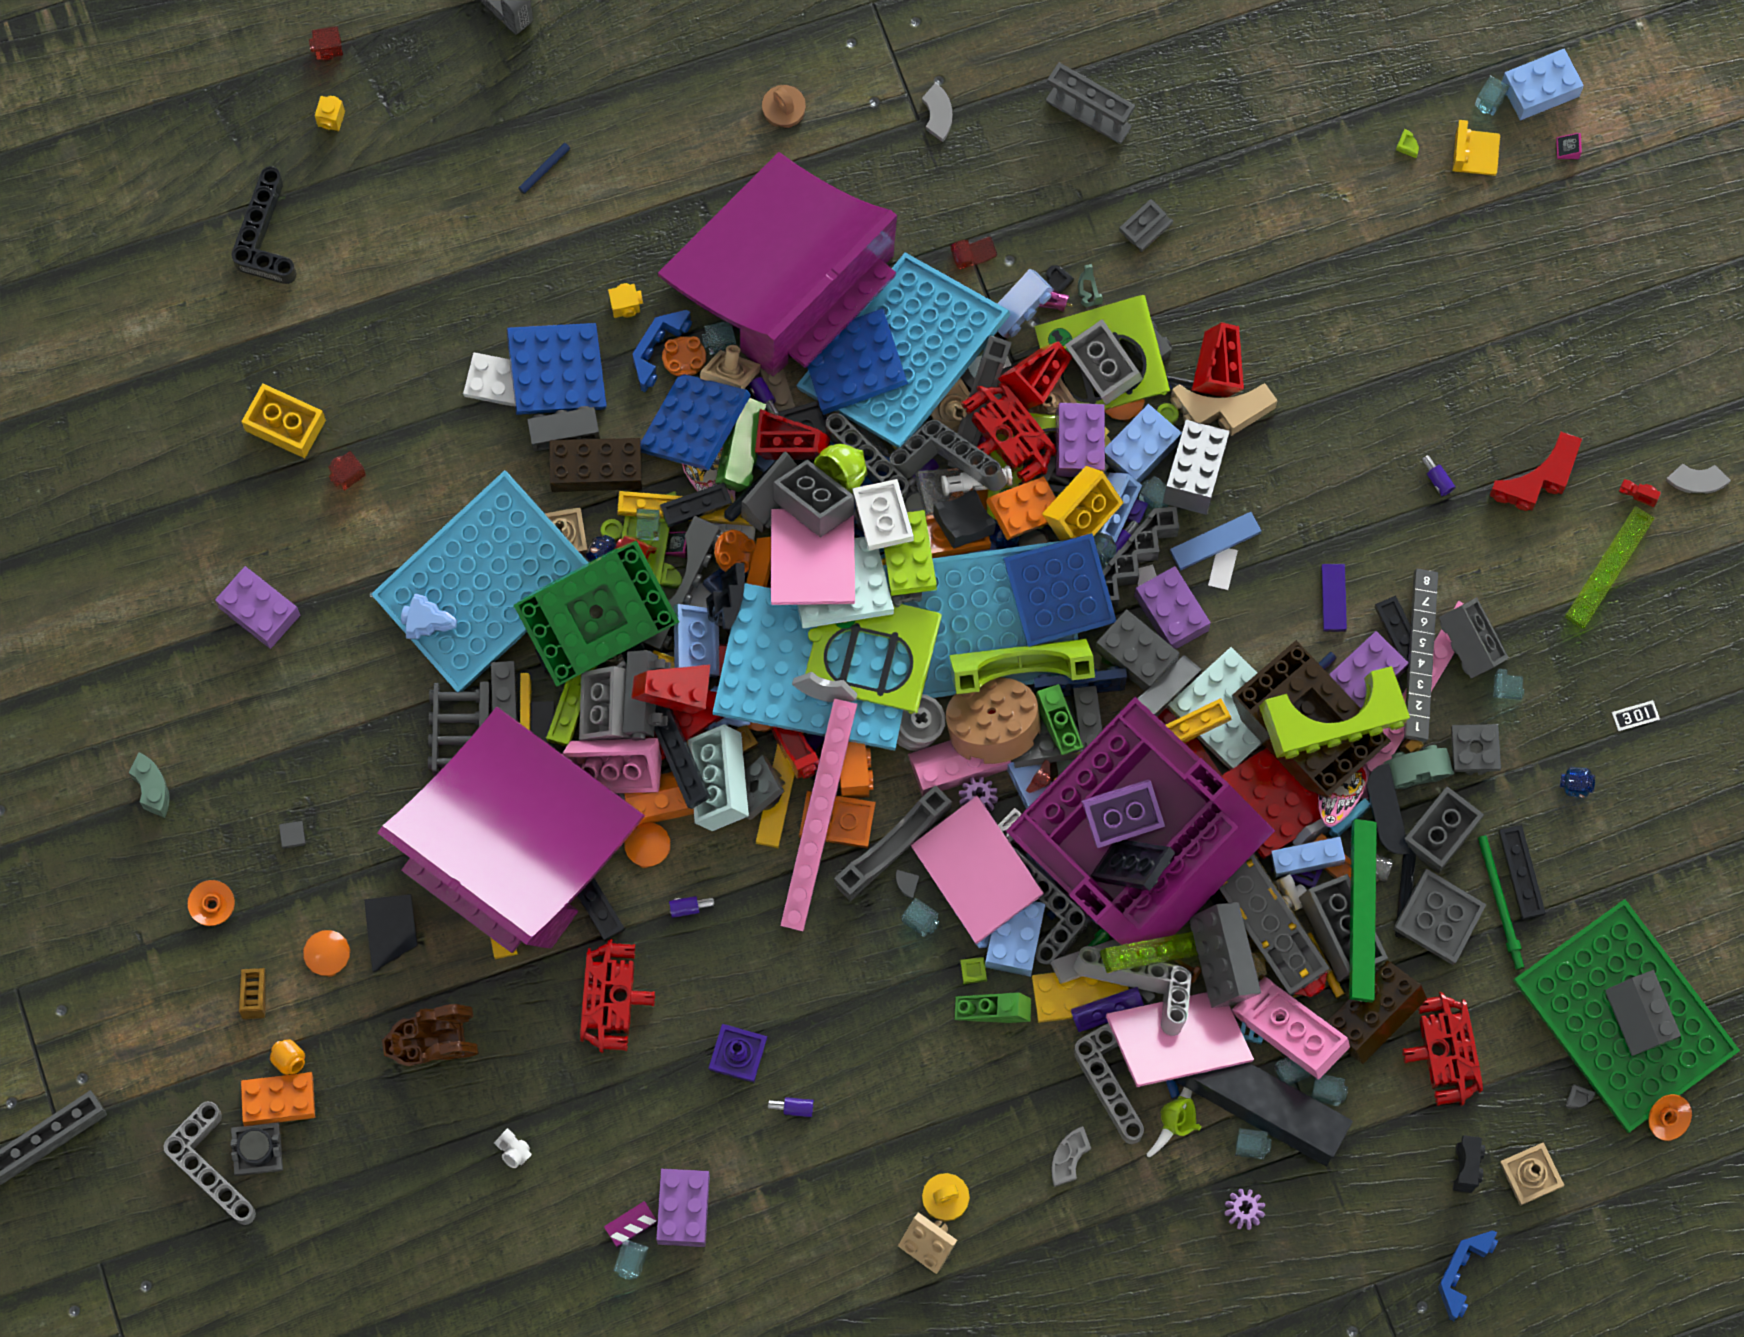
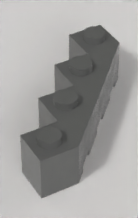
[1103,507,1179,608]

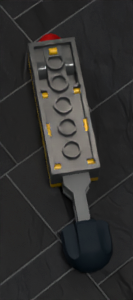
[1219,854,1333,998]

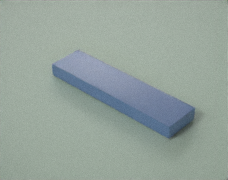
[1170,512,1261,571]

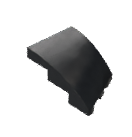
[706,563,745,629]
[364,894,418,972]

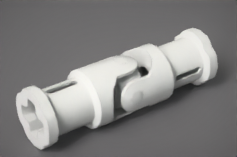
[941,465,1012,496]

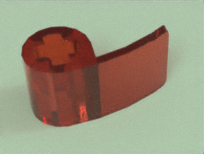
[950,236,997,269]

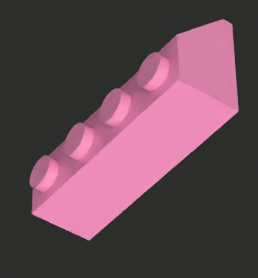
[562,738,662,793]
[908,741,1011,797]

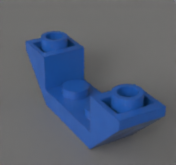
[633,310,692,392]
[1438,1230,1498,1321]

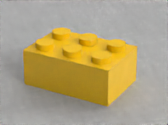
[241,384,326,458]
[1042,466,1124,541]

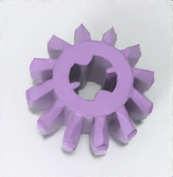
[959,777,998,811]
[1225,1189,1265,1230]

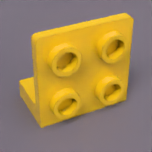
[1452,120,1500,176]

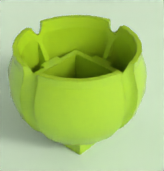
[814,444,868,494]

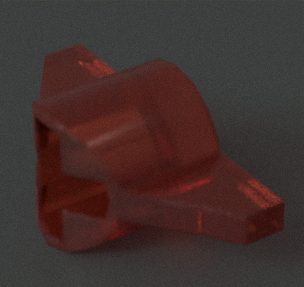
[1025,760,1052,793]

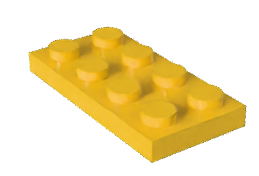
[1032,972,1129,1023]

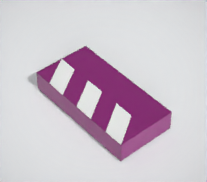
[604,1201,657,1247]

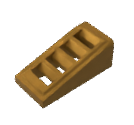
[239,968,265,1019]

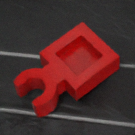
[1619,479,1661,507]

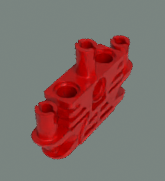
[961,382,1057,484]
[580,939,655,1053]
[1402,992,1483,1106]

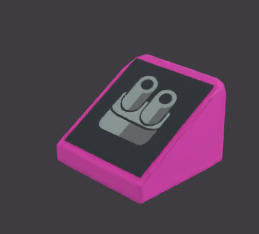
[1556,133,1582,159]
[666,532,687,558]

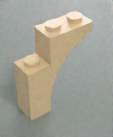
[1170,383,1277,436]

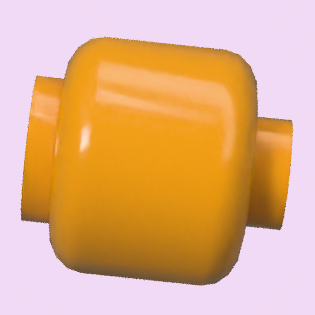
[270,1039,305,1075]

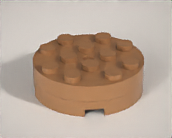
[946,677,1041,764]

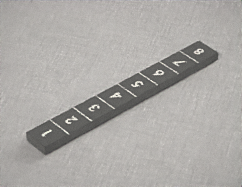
[1404,568,1438,742]

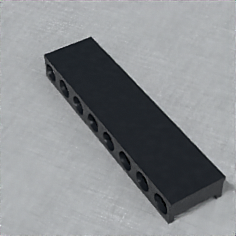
[1172,1063,1353,1167]

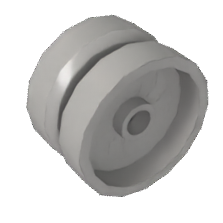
[897,694,945,751]

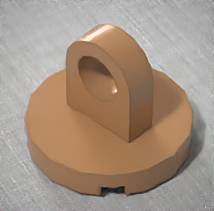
[762,85,806,128]

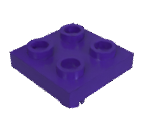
[709,1024,767,1083]

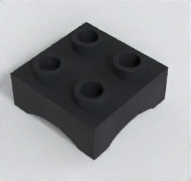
[933,489,996,549]
[1453,1135,1485,1193]

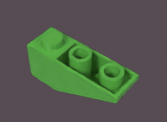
[1035,684,1084,755]
[955,992,1031,1023]

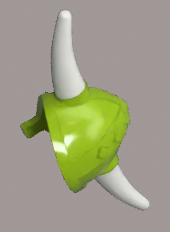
[1147,1087,1201,1157]

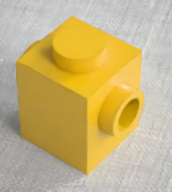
[315,96,345,131]
[608,283,643,318]

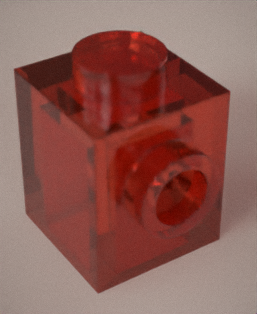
[309,26,343,60]
[328,451,366,491]

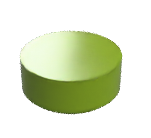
[1157,403,1179,425]
[601,519,623,543]

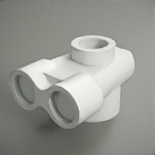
[1274,874,1307,911]
[494,1128,532,1168]

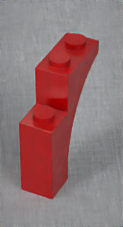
[1489,432,1582,511]
[770,726,819,779]

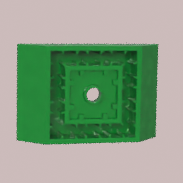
[513,540,679,686]

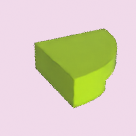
[1396,129,1419,158]
[661,563,683,589]

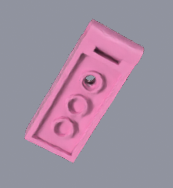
[1232,977,1350,1080]

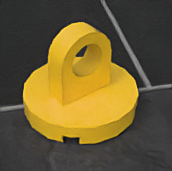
[922,1173,970,1222]

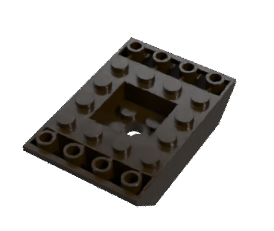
[1232,640,1391,798]

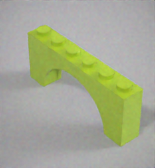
[949,639,1095,694]
[1259,666,1410,759]

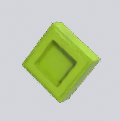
[960,957,987,984]

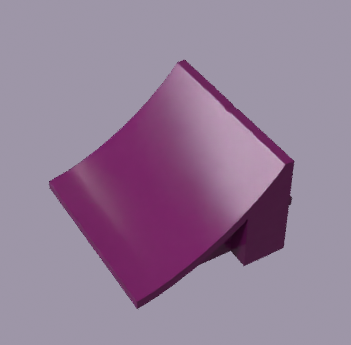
[658,152,897,377]
[1006,697,1275,960]
[378,707,645,953]

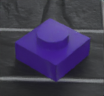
[1126,499,1148,525]

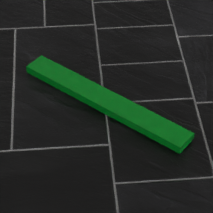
[1349,819,1377,1003]

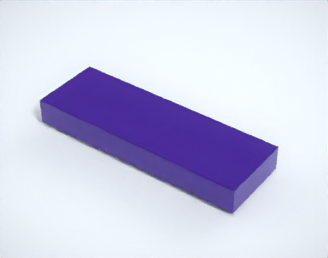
[1321,564,1347,632]
[1071,987,1144,1032]

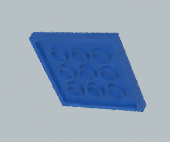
[807,308,908,415]
[506,323,606,415]
[641,374,751,471]
[1003,533,1116,647]

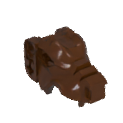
[382,1004,479,1066]

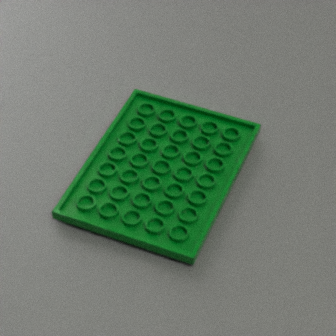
[1513,899,1740,1133]

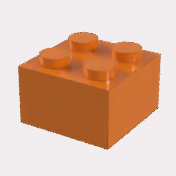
[840,742,874,799]

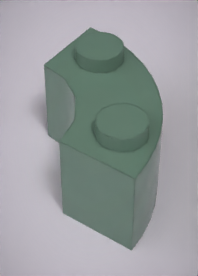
[1384,745,1454,789]
[129,753,169,818]

